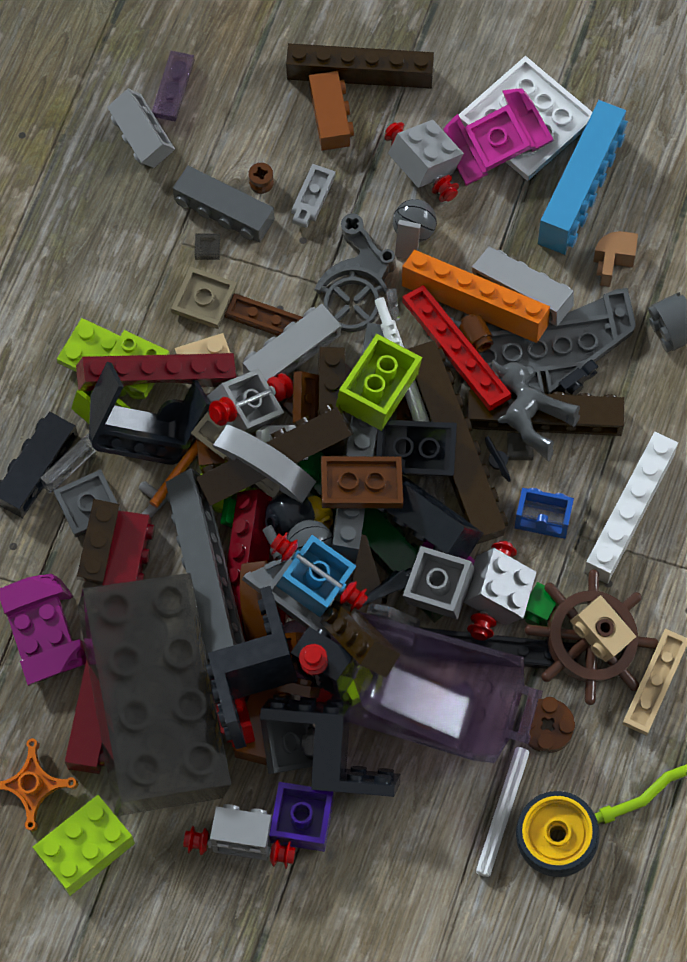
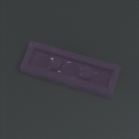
[152,51,195,122]

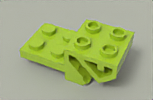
[57,318,170,399]

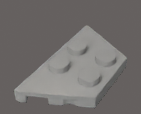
[242,556,336,635]

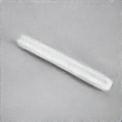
[476,747,529,877]

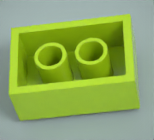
[336,334,423,431]
[32,795,135,896]

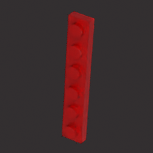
[402,285,511,411]

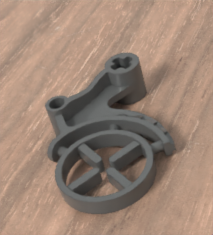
[314,213,396,332]

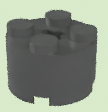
[648,292,687,352]

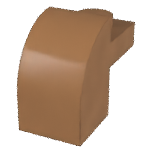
[593,231,638,287]

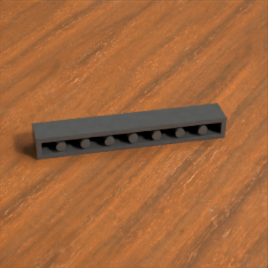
[166,468,245,662]

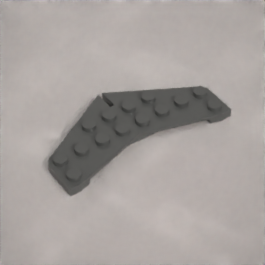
[431,288,636,394]

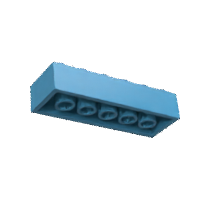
[538,100,628,255]

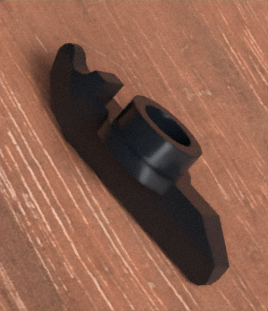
[485,436,511,482]

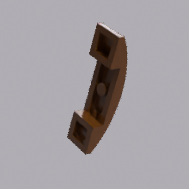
[240,560,268,641]

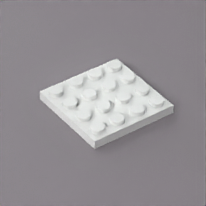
[459,56,592,181]

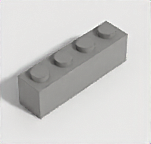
[472,247,574,326]
[243,304,341,382]

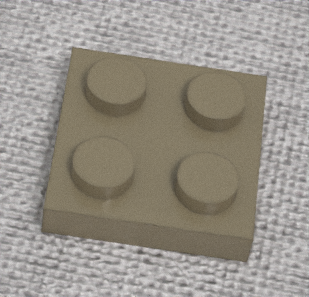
[171,266,237,329]

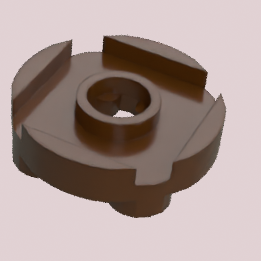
[520,697,575,753]

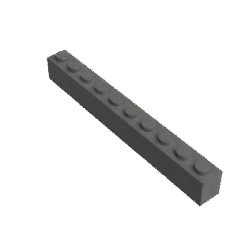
[331,322,384,564]

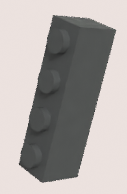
[173,165,275,243]

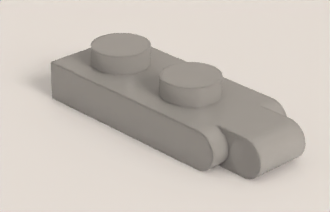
[291,164,336,228]

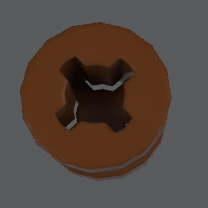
[249,162,274,194]

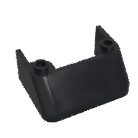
[89,362,210,465]

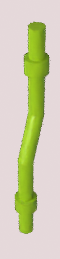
[594,764,687,824]

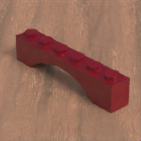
[76,353,236,391]

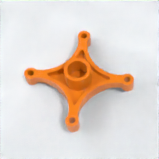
[0,738,79,832]

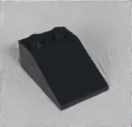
[376,420,457,476]

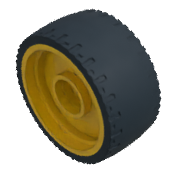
[516,791,600,877]

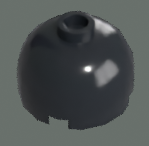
[265,493,315,536]

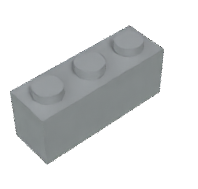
[107,88,175,168]

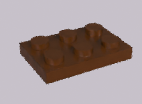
[321,456,403,508]

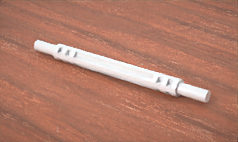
[375,297,430,422]

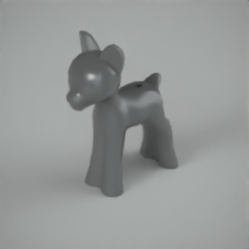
[492,360,580,462]

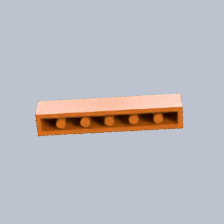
[402,250,550,343]

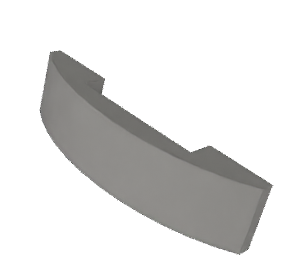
[212,425,316,503]

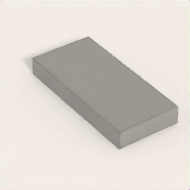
[395,220,421,259]

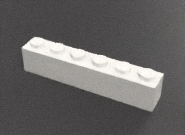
[584,432,678,584]

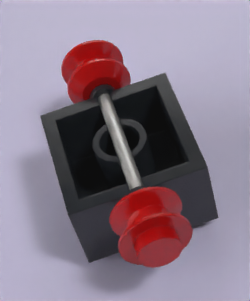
[291,627,358,702]

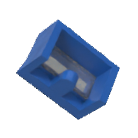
[514,488,574,539]

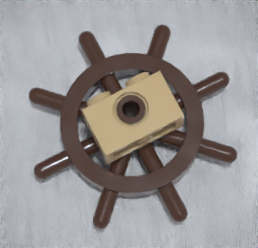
[525,569,659,705]

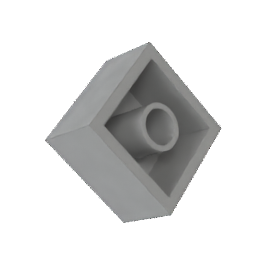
[403,546,475,620]

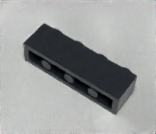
[0,411,78,519]

